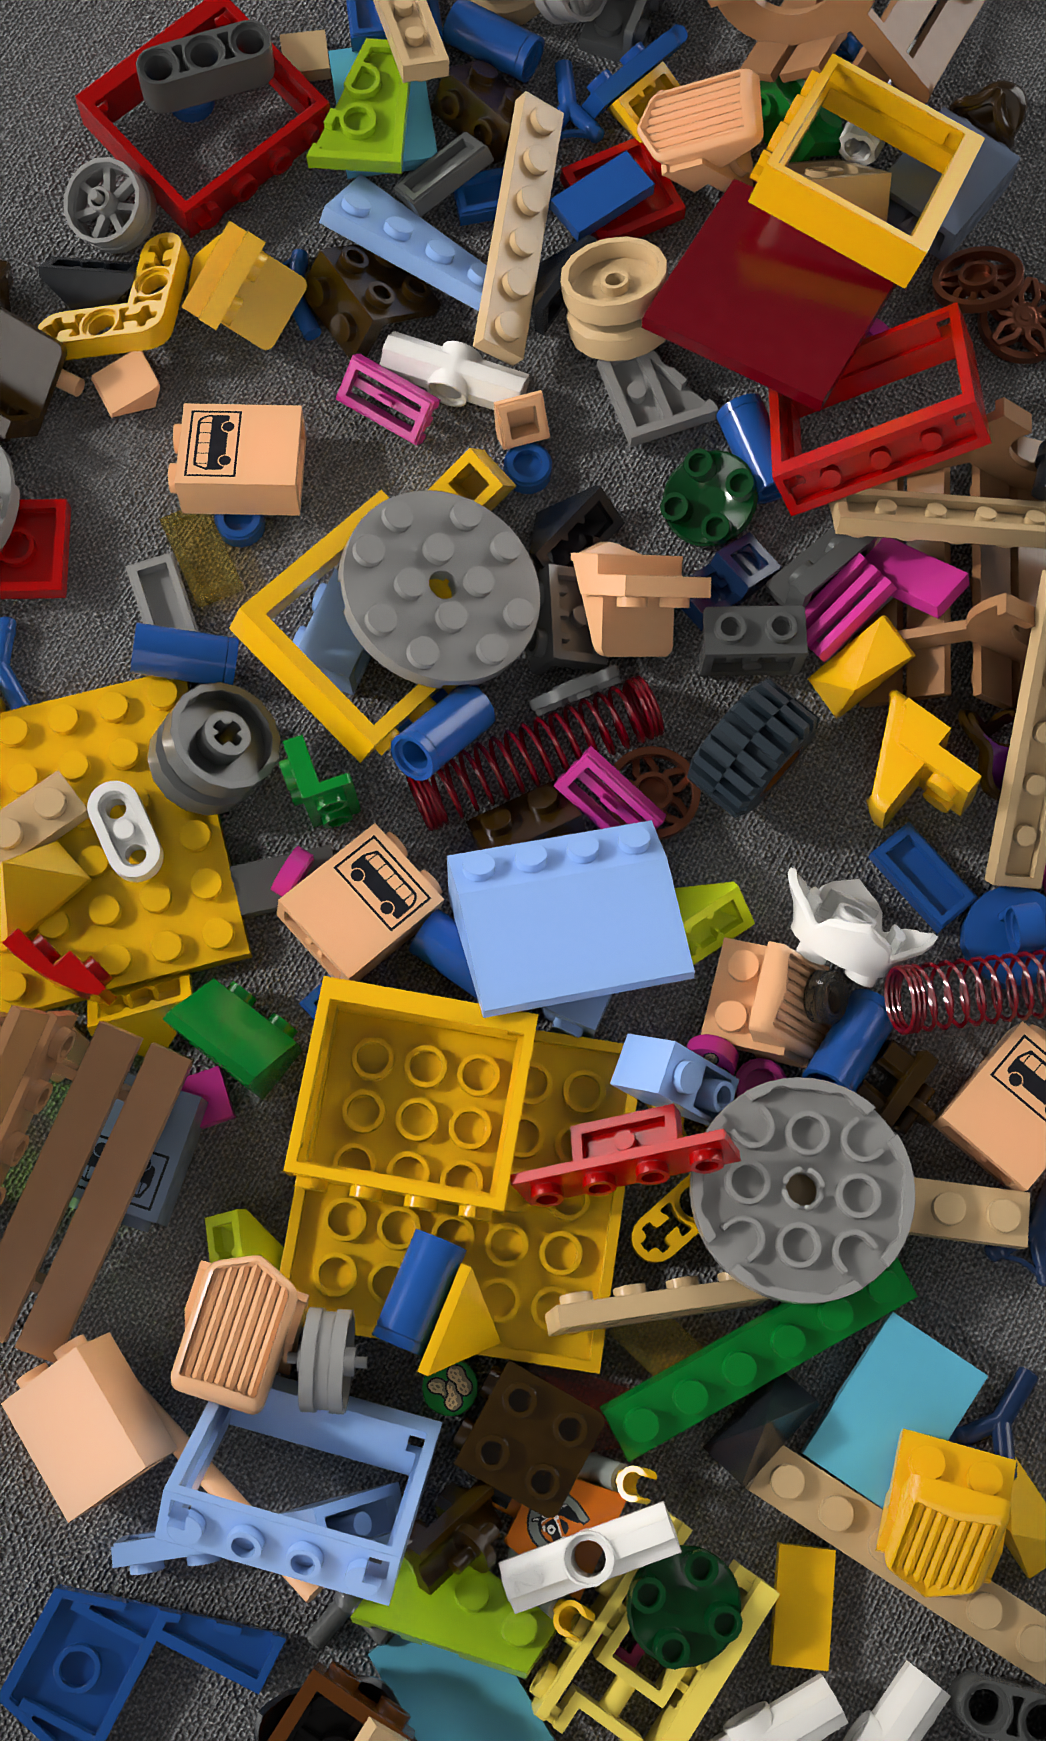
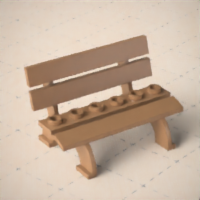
[707,0,986,147]
[859,397,1046,709]
[0,1005,195,1363]

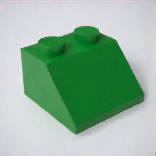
[163,978,303,1100]

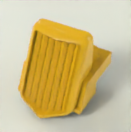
[181,221,307,350]
[866,690,982,829]
[875,1428,1017,1597]

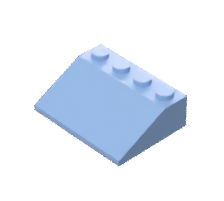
[447,820,695,1018]

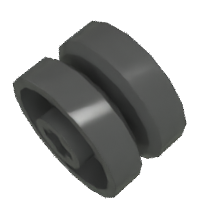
[147,682,280,816]

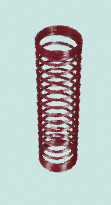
[406,675,665,832]
[884,949,1046,1035]

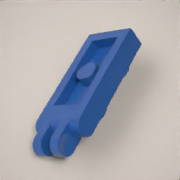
[581,24,688,120]

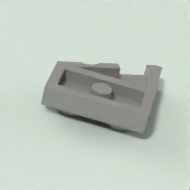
[597,350,719,447]

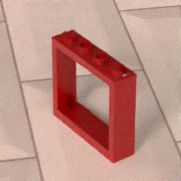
[75,0,330,238]
[769,302,992,517]

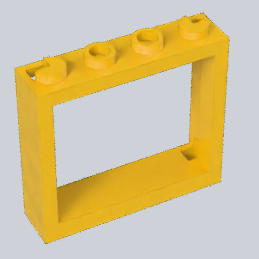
[748,53,985,289]
[229,489,458,763]
[283,976,538,1222]

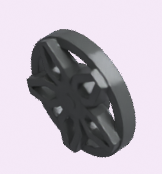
[528,664,622,716]

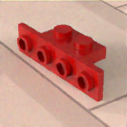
[510,1103,741,1207]

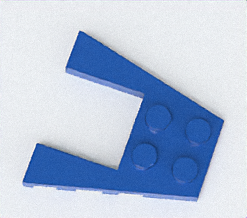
[0,1584,287,1741]

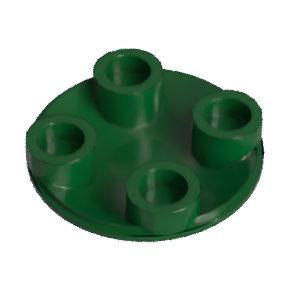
[660,448,758,547]
[626,1545,743,1670]

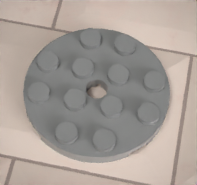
[338,490,540,689]
[690,1077,915,1304]

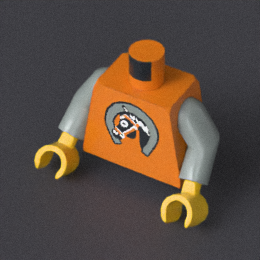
[492,1452,657,1642]

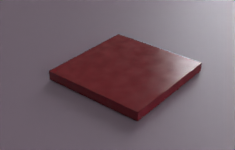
[641,179,897,412]

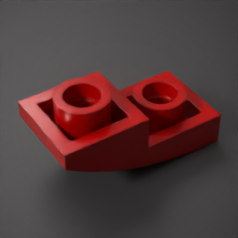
[2,928,117,1005]

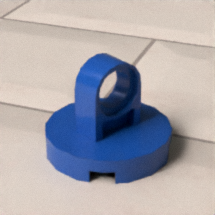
[960,886,1046,990]

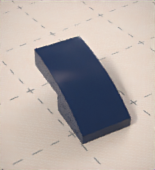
[681,532,782,631]

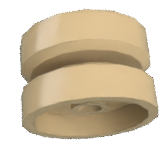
[560,236,669,361]

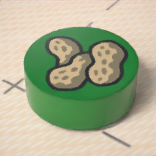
[422,1361,478,1416]

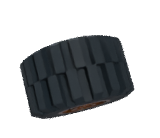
[687,678,820,818]

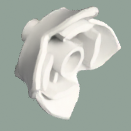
[788,867,938,988]

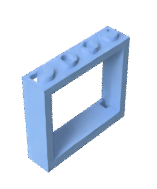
[154,1375,442,1606]

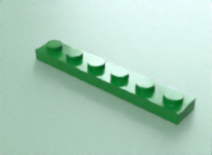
[599,1257,918,1462]

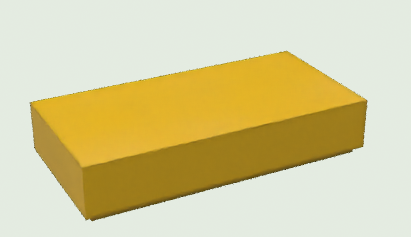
[769,1542,836,1671]

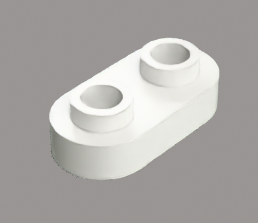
[87,781,164,882]

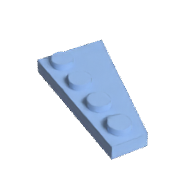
[319,174,487,311]

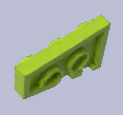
[306,38,411,174]
[351,1558,557,1679]

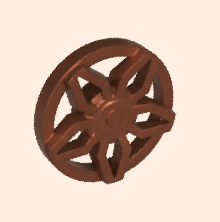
[932,246,1024,315]
[977,277,1046,364]
[606,746,701,840]

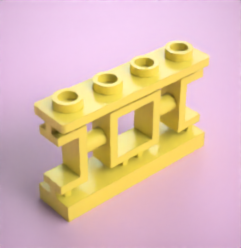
[529,1512,780,1741]

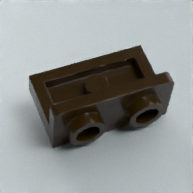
[431,59,524,164]
[466,779,587,850]

